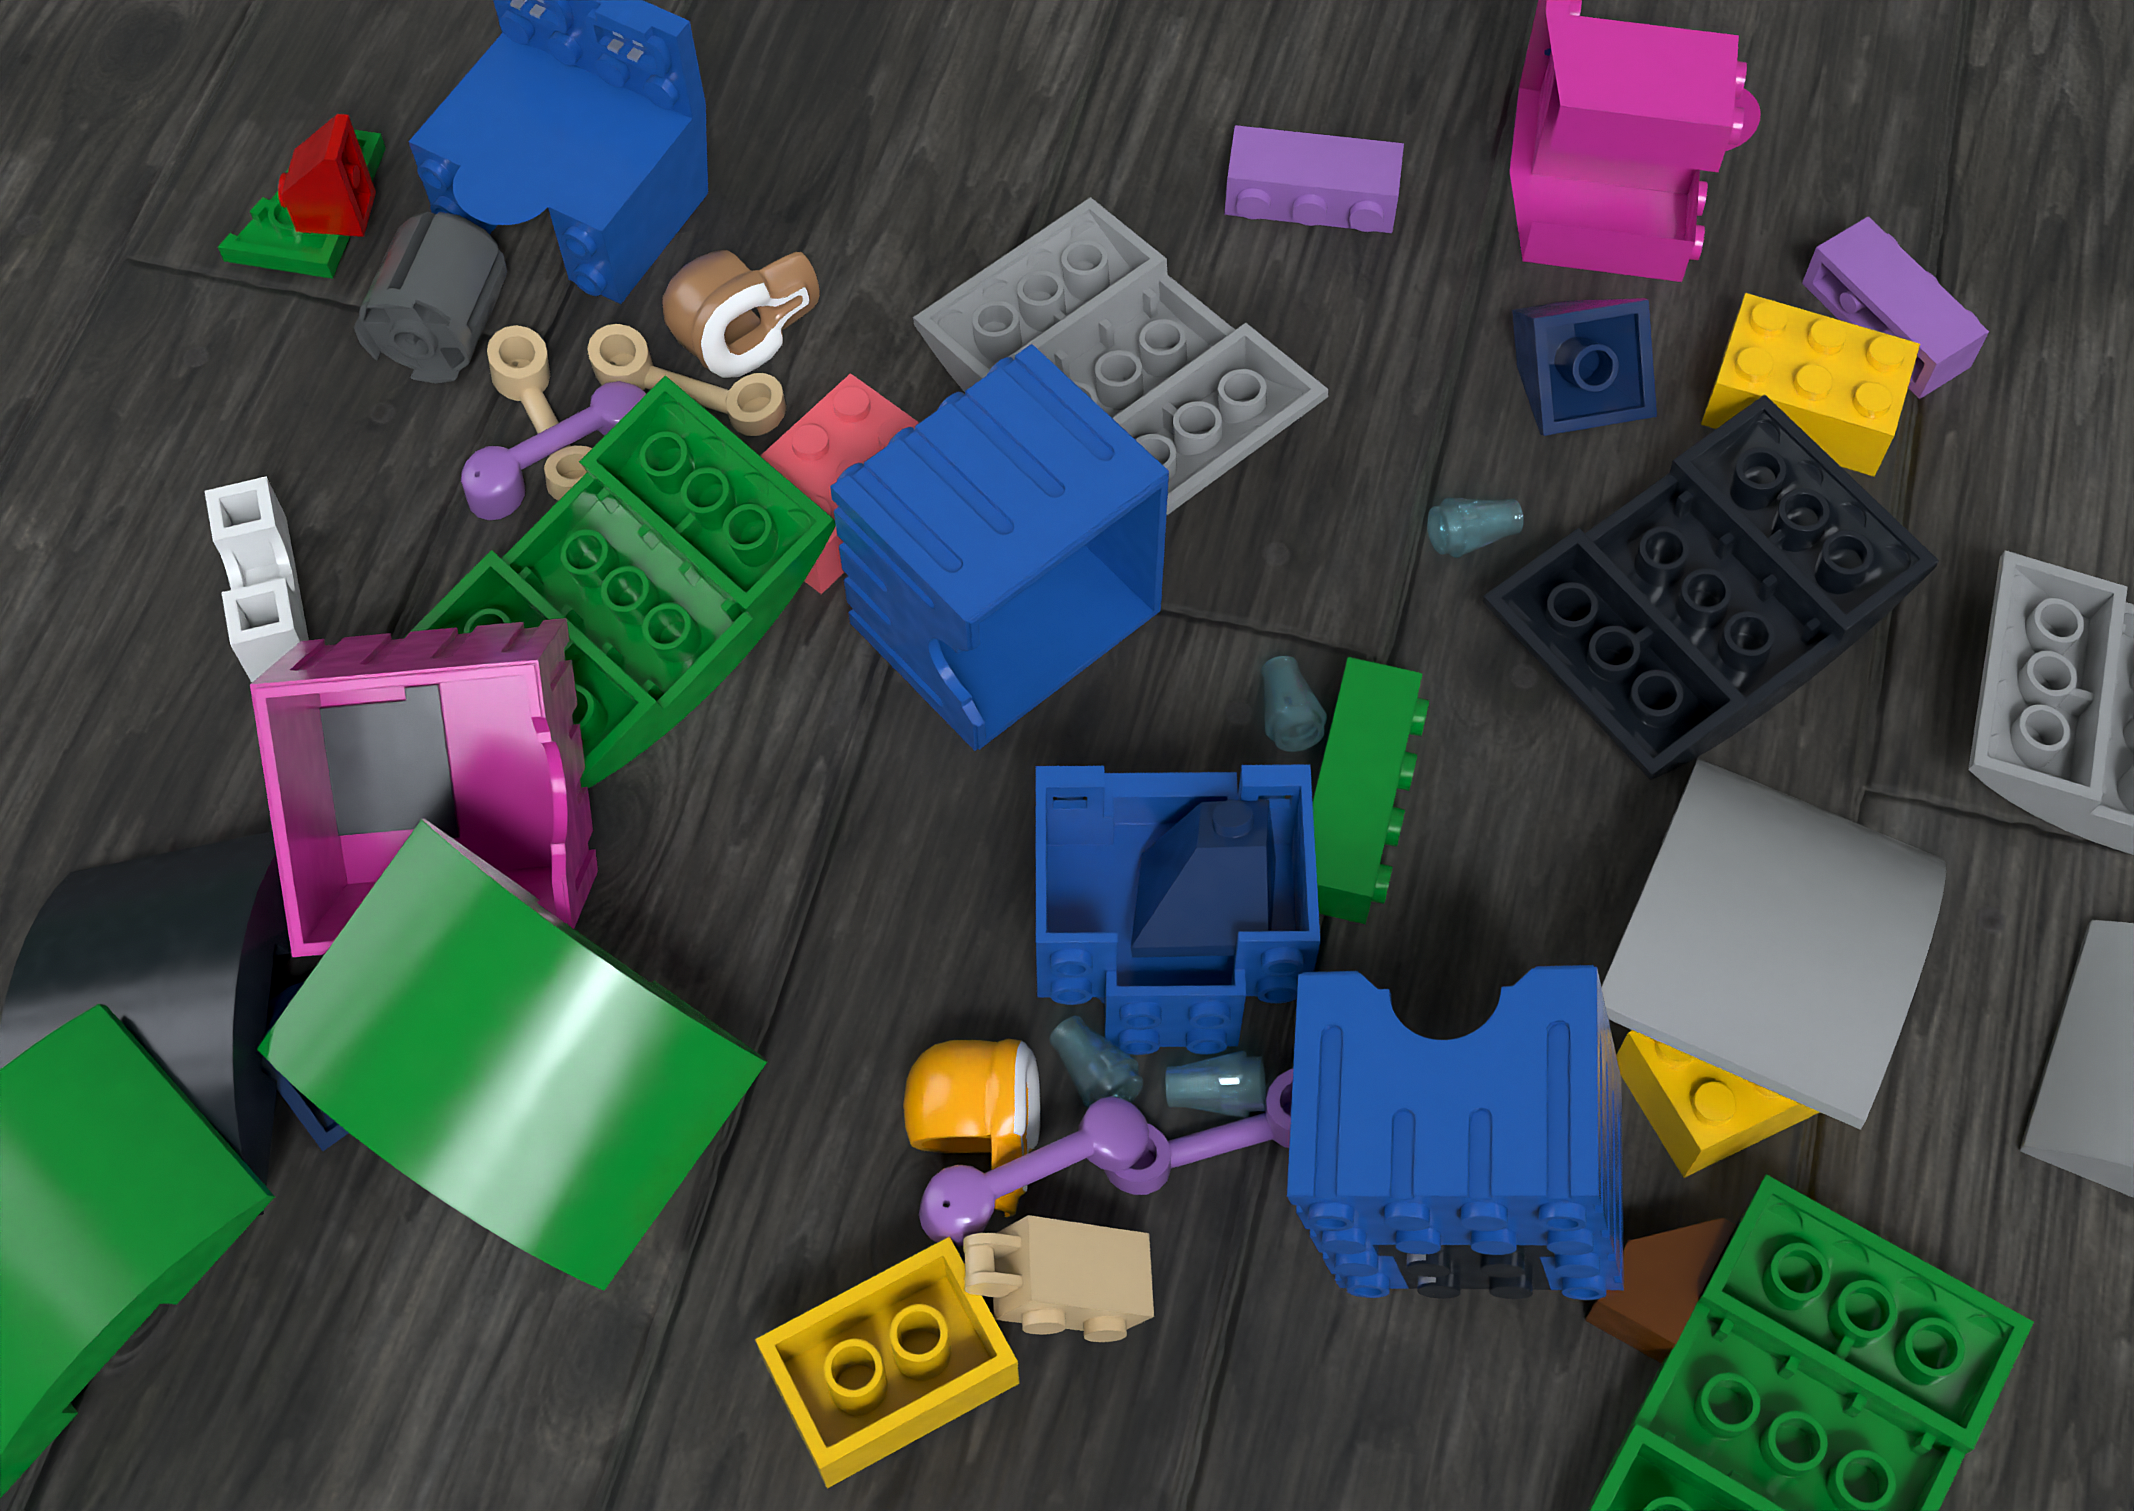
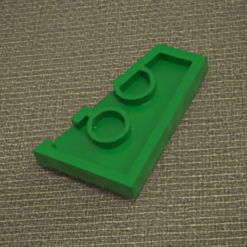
[218,129,386,279]

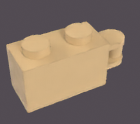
[963,1215,1154,1342]

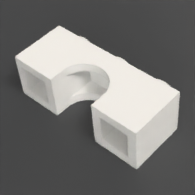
[205,476,309,682]

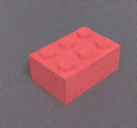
[760,373,919,594]

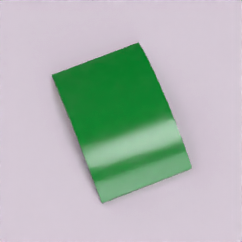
[403,375,836,788]
[257,819,768,1291]
[0,1004,275,1499]
[1587,1174,2034,1511]

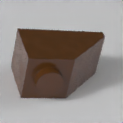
[1585,1218,1736,1363]

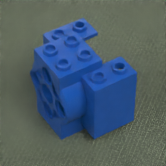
[1036,765,1320,1055]

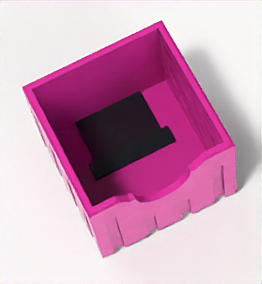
[250,618,598,957]

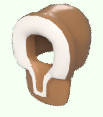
[663,250,820,378]

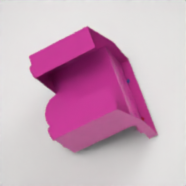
[1510,0,1761,282]

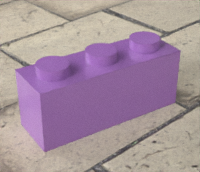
[1224,125,1404,233]
[1802,216,1989,399]

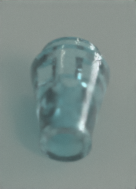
[1427,498,1523,558]
[1261,656,1327,752]
[1050,1016,1143,1108]
[1166,1050,1266,1118]

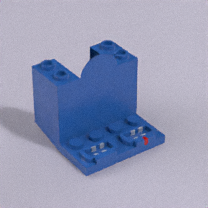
[409,0,708,304]

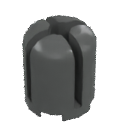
[354,212,507,383]

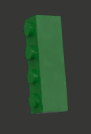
[1313,657,1430,925]

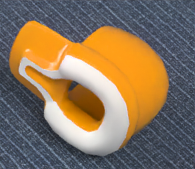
[903,1039,1040,1217]

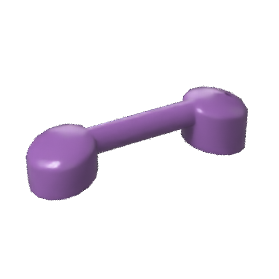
[461,381,646,520]
[1104,1069,1293,1195]
[919,1097,1149,1247]

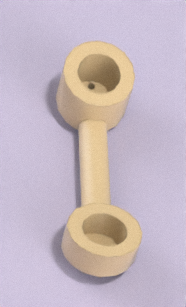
[587,324,786,436]
[487,325,592,501]

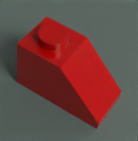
[278,114,376,237]

